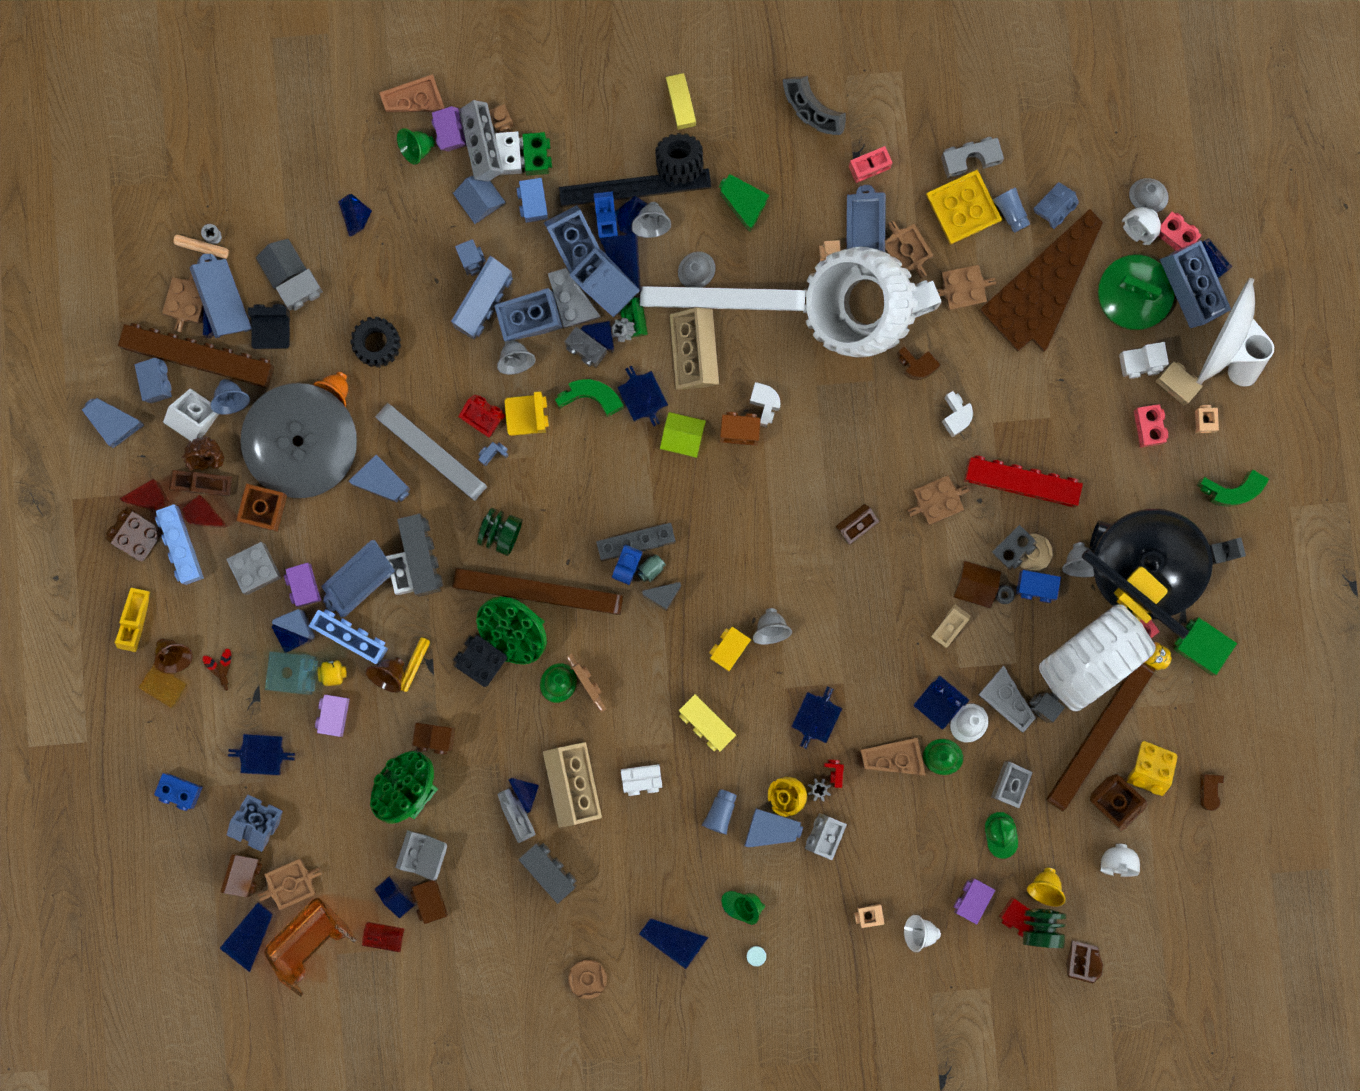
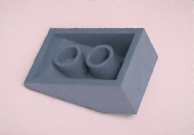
[544,205,600,274]
[494,288,563,342]

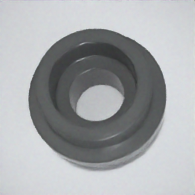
[995,585,1015,604]

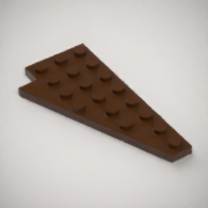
[979,209,1103,352]

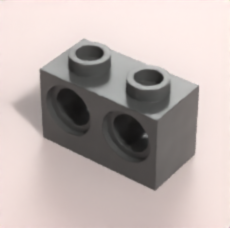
[992,525,1037,570]

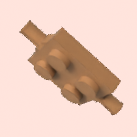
[885,220,933,279]
[937,265,996,310]
[162,273,204,333]
[907,475,970,526]
[565,654,607,713]
[258,858,322,910]

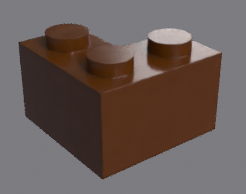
[412,723,456,755]

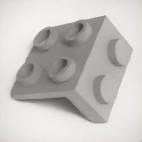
[395,830,447,881]

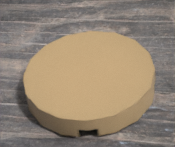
[1018,534,1053,572]

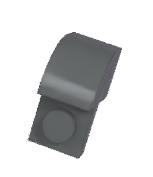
[1209,538,1246,565]

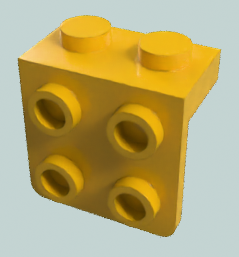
[505,392,549,436]
[1114,566,1167,624]
[1127,741,1178,796]

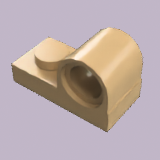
[931,604,971,648]

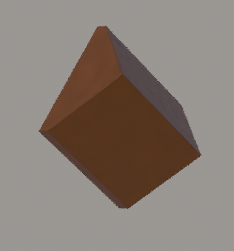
[953,561,1001,608]

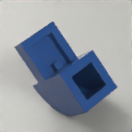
[594,191,618,238]
[612,545,643,585]

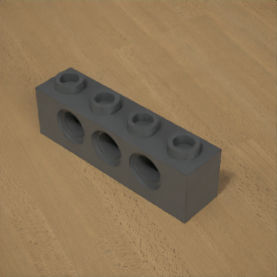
[596,523,676,562]

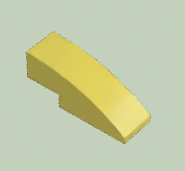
[666,73,696,130]

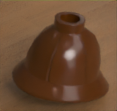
[154,638,193,674]
[365,657,404,693]

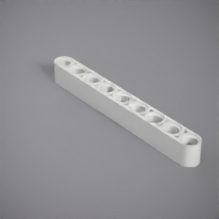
[640,287,805,311]

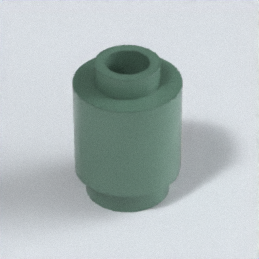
[637,554,666,582]

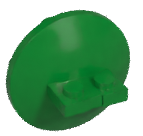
[1098,255,1174,330]
[476,596,547,665]
[370,751,438,824]

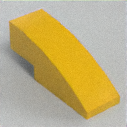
[115,588,150,652]

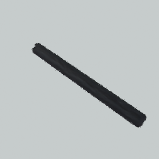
[1082,549,1189,639]

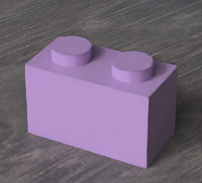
[315,695,350,737]

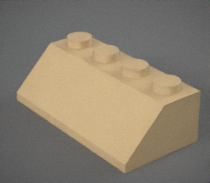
[670,307,719,390]
[543,742,602,828]

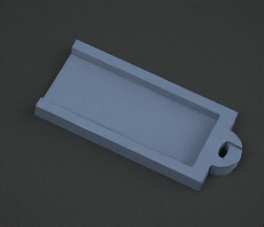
[846,185,886,252]
[190,254,251,338]
[321,540,395,617]

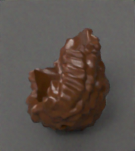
[182,436,225,471]

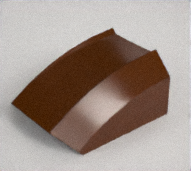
[1090,774,1148,832]

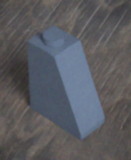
[82,398,144,448]
[349,455,410,503]
[744,808,803,847]

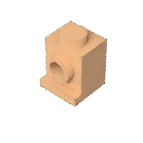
[819,240,840,261]
[1195,405,1219,434]
[854,904,884,928]

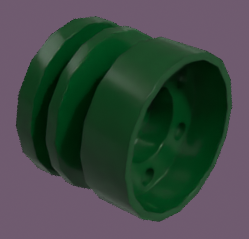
[477,507,523,556]
[1023,908,1066,948]

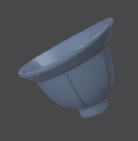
[210,379,250,415]

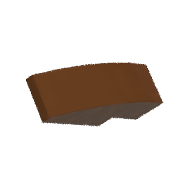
[169,470,232,496]

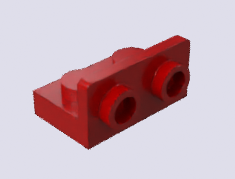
[458,394,506,438]
[823,759,844,788]

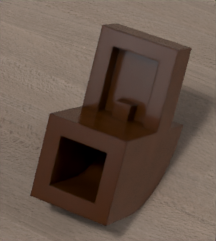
[897,346,941,380]

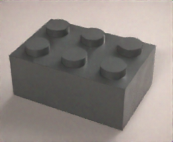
[518,842,577,904]

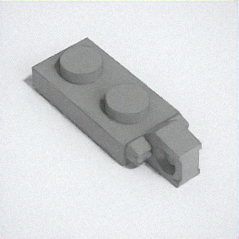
[497,789,536,843]

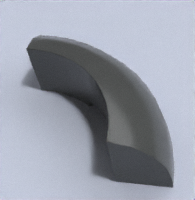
[783,76,846,135]

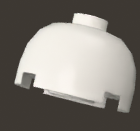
[1122,207,1161,245]
[1101,844,1140,877]

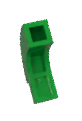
[555,379,624,417]
[1196,469,1269,507]

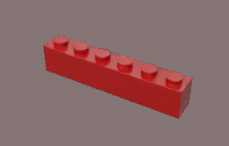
[963,455,1083,508]

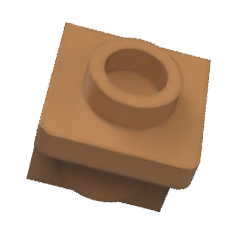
[489,104,514,133]

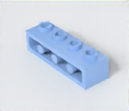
[155,505,204,585]
[309,609,388,665]

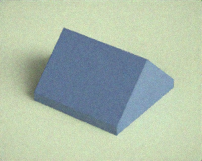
[453,176,506,224]
[272,609,315,640]

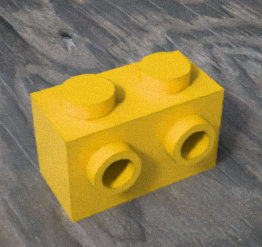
[709,627,751,672]

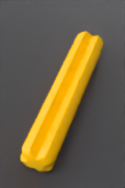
[401,637,430,692]

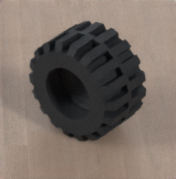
[655,133,704,184]
[350,316,401,368]

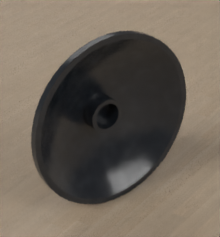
[1089,509,1213,619]

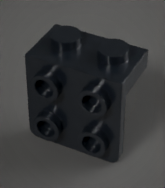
[248,304,290,349]
[452,633,507,687]

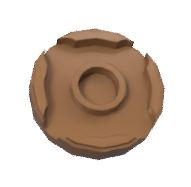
[568,959,607,999]

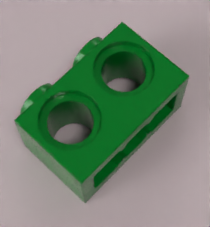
[522,132,552,176]

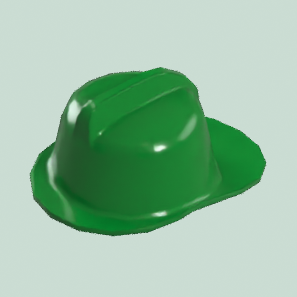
[985,812,1018,859]
[721,891,765,925]

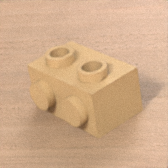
[1155,361,1203,406]

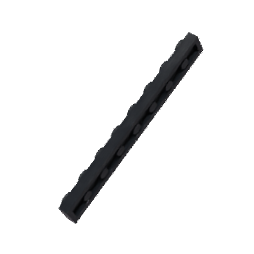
[559,168,711,207]

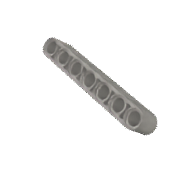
[375,402,487,501]

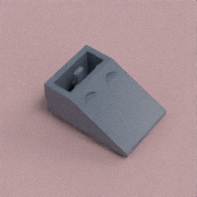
[569,248,640,317]

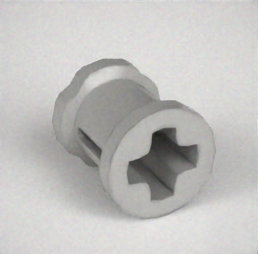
[201,224,222,245]

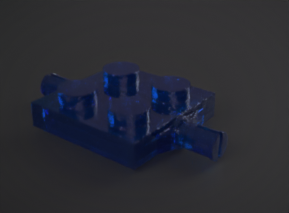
[617,366,668,427]
[791,686,842,749]
[228,734,295,775]

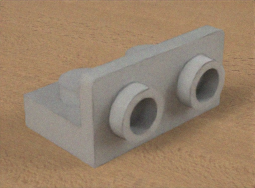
[805,813,847,860]

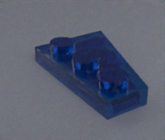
[599,234,641,292]
[220,902,273,972]
[638,918,709,969]

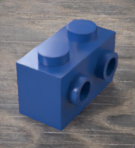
[1016,570,1061,603]
[154,773,203,811]

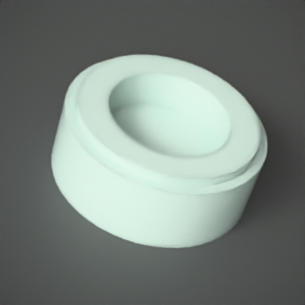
[747,946,766,966]

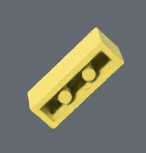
[679,695,736,752]

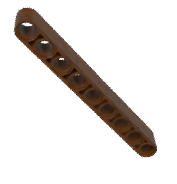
[452,568,624,615]
[1046,662,1155,812]

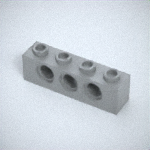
[459,100,503,182]

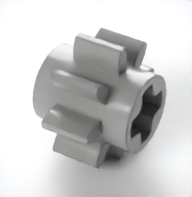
[611,318,636,342]
[807,778,831,801]

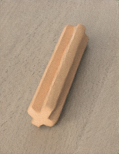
[173,234,229,259]

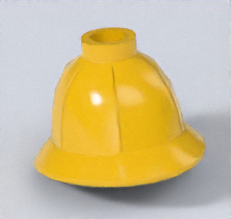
[1027,868,1065,907]

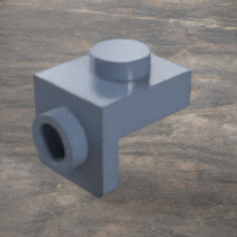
[478,442,509,466]

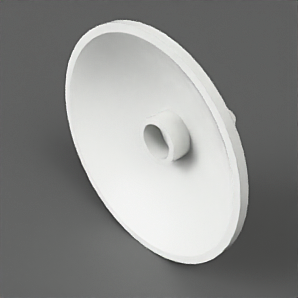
[1196,278,1274,386]

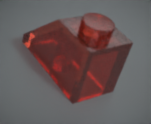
[120,479,169,511]
[182,495,228,528]

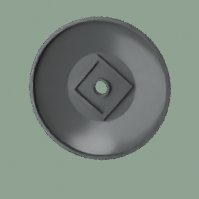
[241,383,357,498]

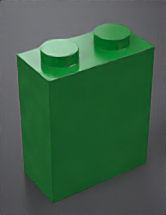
[1173,617,1237,676]

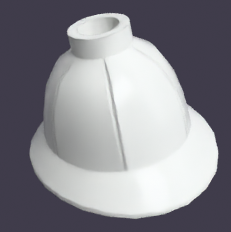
[950,704,988,742]
[904,915,941,952]

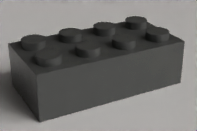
[397,514,443,597]

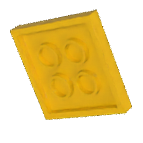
[926,169,1002,245]

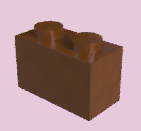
[410,880,448,924]

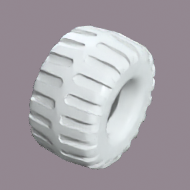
[803,247,918,357]
[1039,604,1156,711]

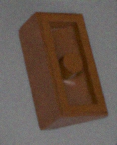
[836,504,879,545]

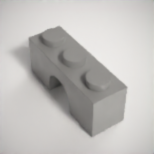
[941,137,1004,179]

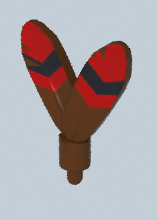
[202,649,232,691]

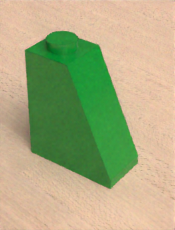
[719,174,769,232]

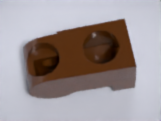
[1200,774,1224,811]

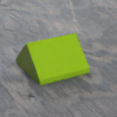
[660,412,706,458]

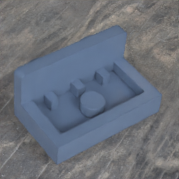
[1033,182,1079,229]

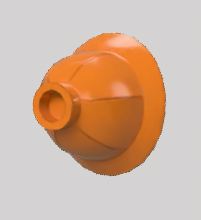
[313,372,348,407]

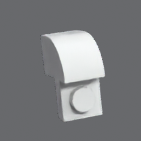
[750,382,780,427]
[942,391,973,437]

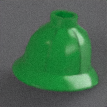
[397,128,435,165]
[540,663,577,703]
[923,739,963,775]

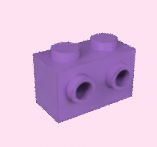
[432,106,467,151]
[284,563,321,607]
[953,878,995,924]

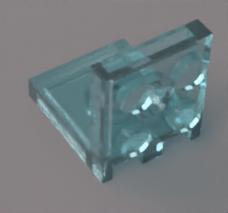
[265,652,318,695]

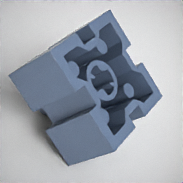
[227,795,283,852]

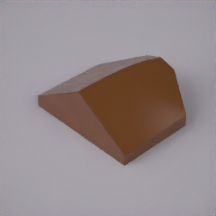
[1066,940,1103,984]

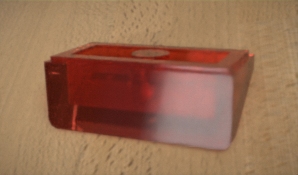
[362,922,404,952]

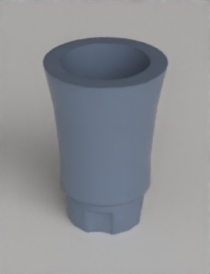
[993,188,1030,233]
[702,789,737,835]

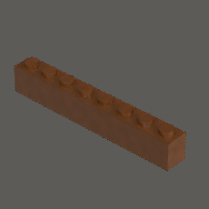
[118,323,275,389]

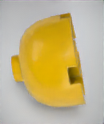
[768,777,807,817]

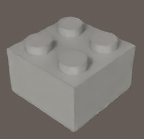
[226,542,282,595]

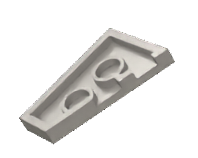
[548,268,601,329]
[978,666,1035,733]

